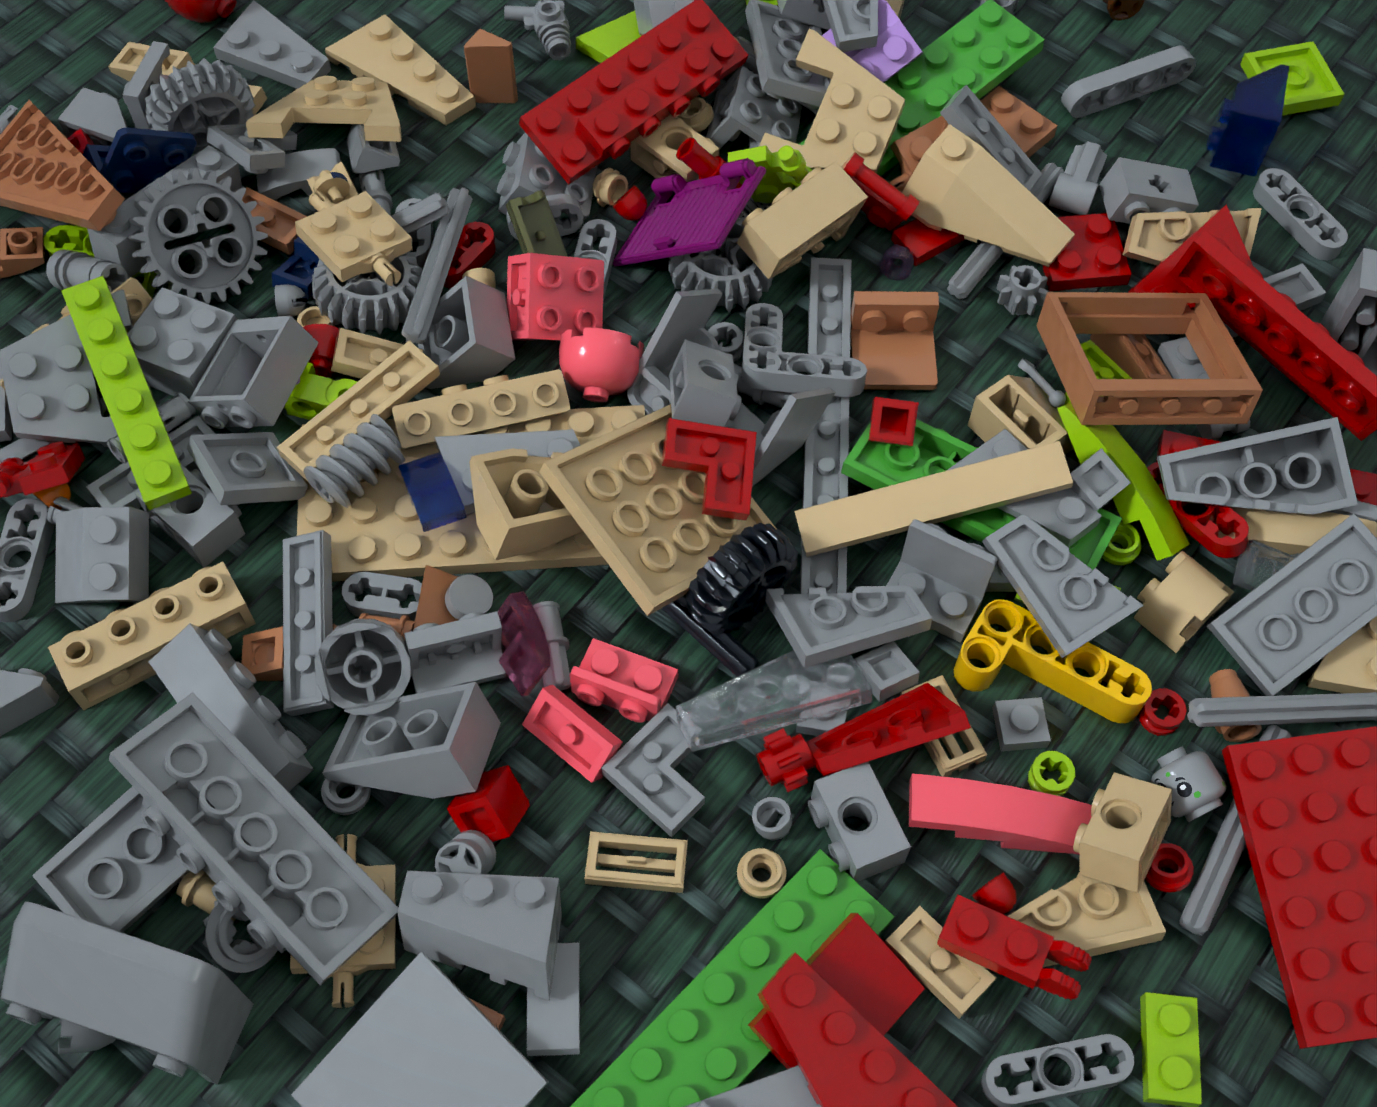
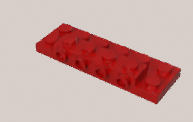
[519,0,749,185]
[1169,230,1377,441]

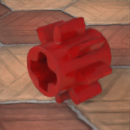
[756,728,815,792]

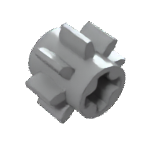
[996,265,1049,316]

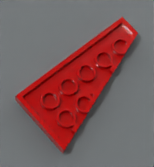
[757,952,958,1107]

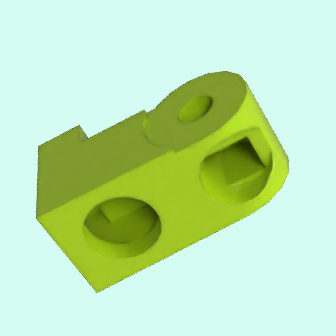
[285,362,357,420]

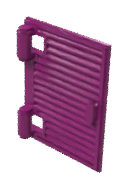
[612,158,766,266]

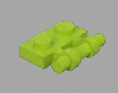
[728,145,812,203]

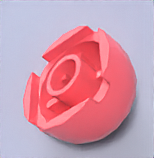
[559,328,644,402]

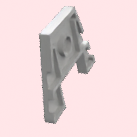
[0,290,133,447]

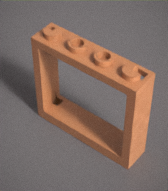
[1036,292,1263,425]

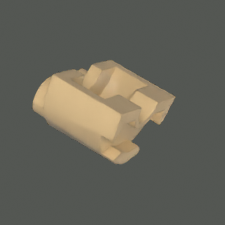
[1134,551,1234,653]

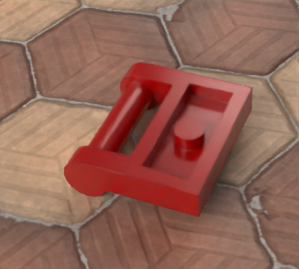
[841,152,920,232]

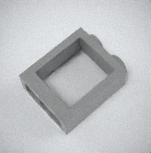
[188,316,318,429]

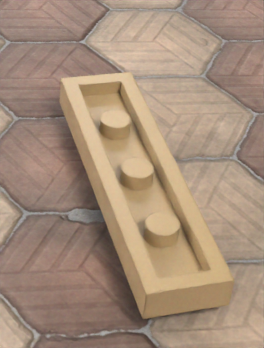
[277,341,440,481]

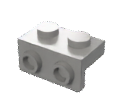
[404,611,507,694]

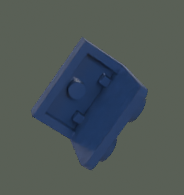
[83,127,197,193]

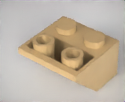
[968,375,1074,455]

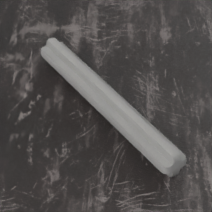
[947,163,1064,299]
[401,187,472,344]
[1187,692,1377,727]
[1179,725,1291,936]

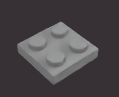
[187,432,308,505]

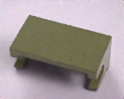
[505,190,567,256]

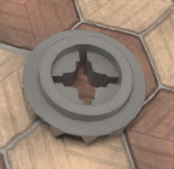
[202,901,278,973]

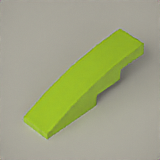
[1057,402,1190,561]

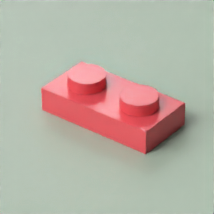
[522,684,623,783]

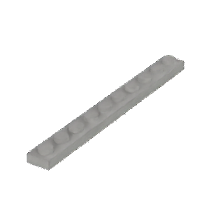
[800,257,852,594]

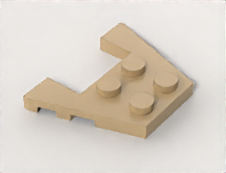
[759,29,905,173]
[246,76,402,142]

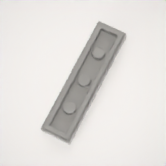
[283,530,334,716]

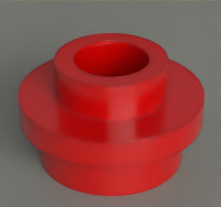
[1145,843,1194,892]

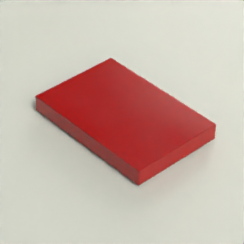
[748,913,925,1069]

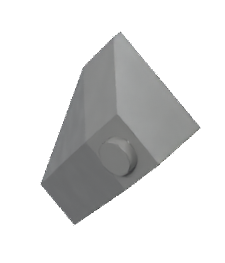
[1157,417,1358,515]

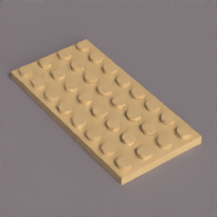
[297,405,645,582]

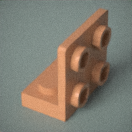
[850,291,939,390]

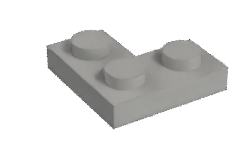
[207,123,297,174]
[601,703,705,838]

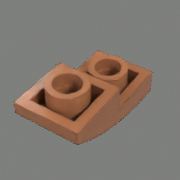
[0,227,45,279]

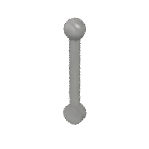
[1017,358,1066,407]

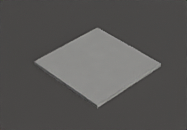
[291,952,549,1107]

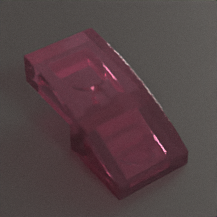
[497,591,550,697]

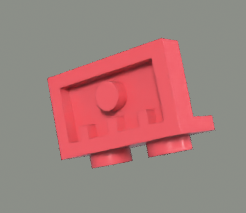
[569,638,678,723]

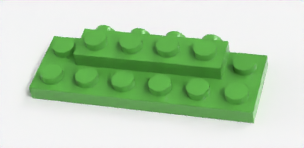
[841,419,1122,570]

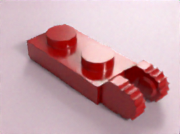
[937,894,1092,1000]

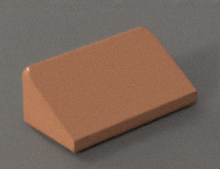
[464,28,518,103]
[1090,334,1173,379]

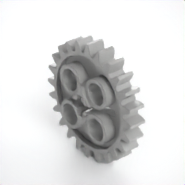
[128,167,268,304]

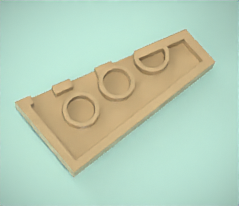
[325,14,476,125]

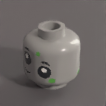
[1151,746,1226,822]

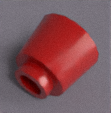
[303,324,339,378]

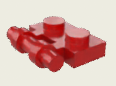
[0,441,85,498]

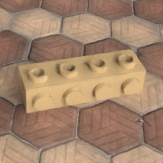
[48,561,256,710]

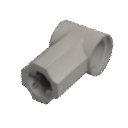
[1048,141,1107,215]

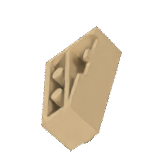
[737,161,868,279]

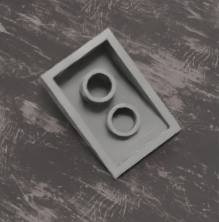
[322,682,501,799]

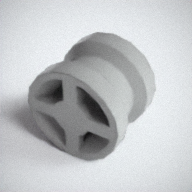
[435,830,496,874]

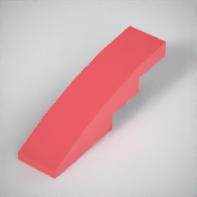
[909,773,1092,854]

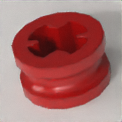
[1138,688,1187,736]

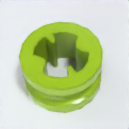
[1028,751,1075,797]

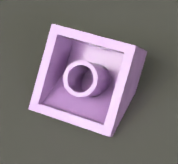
[822,0,923,83]

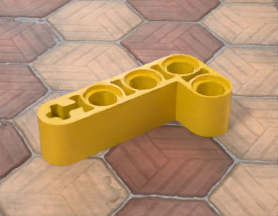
[954,599,1152,723]

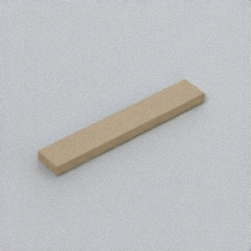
[794,441,1073,557]

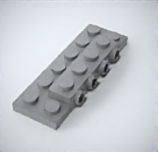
[109,692,398,986]

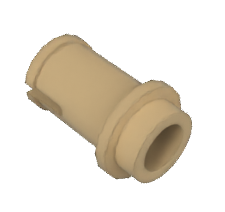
[176,870,235,922]

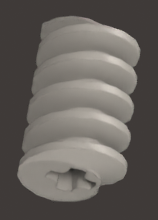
[304,414,405,508]

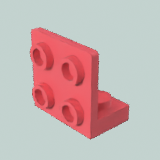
[507,253,604,341]

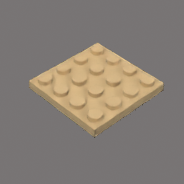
[539,404,777,616]

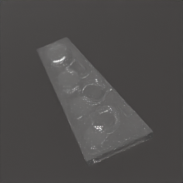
[676,650,872,752]

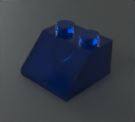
[1206,64,1289,176]

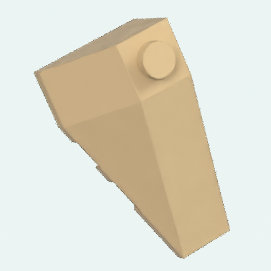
[902,124,1075,267]
[469,448,584,561]

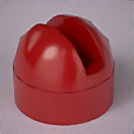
[612,185,647,221]
[972,872,1017,914]

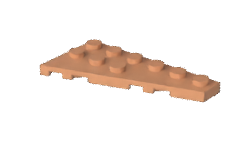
[0,100,125,231]

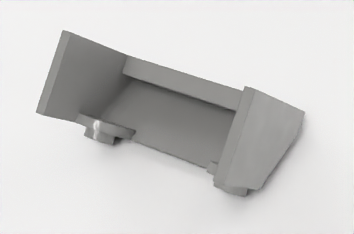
[627,288,836,487]
[0,902,254,1085]

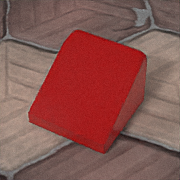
[869,397,919,447]

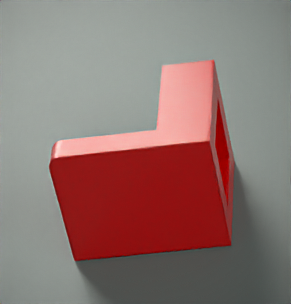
[447,765,530,842]

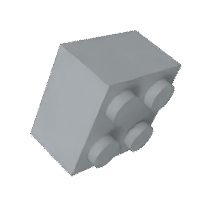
[128,287,237,399]

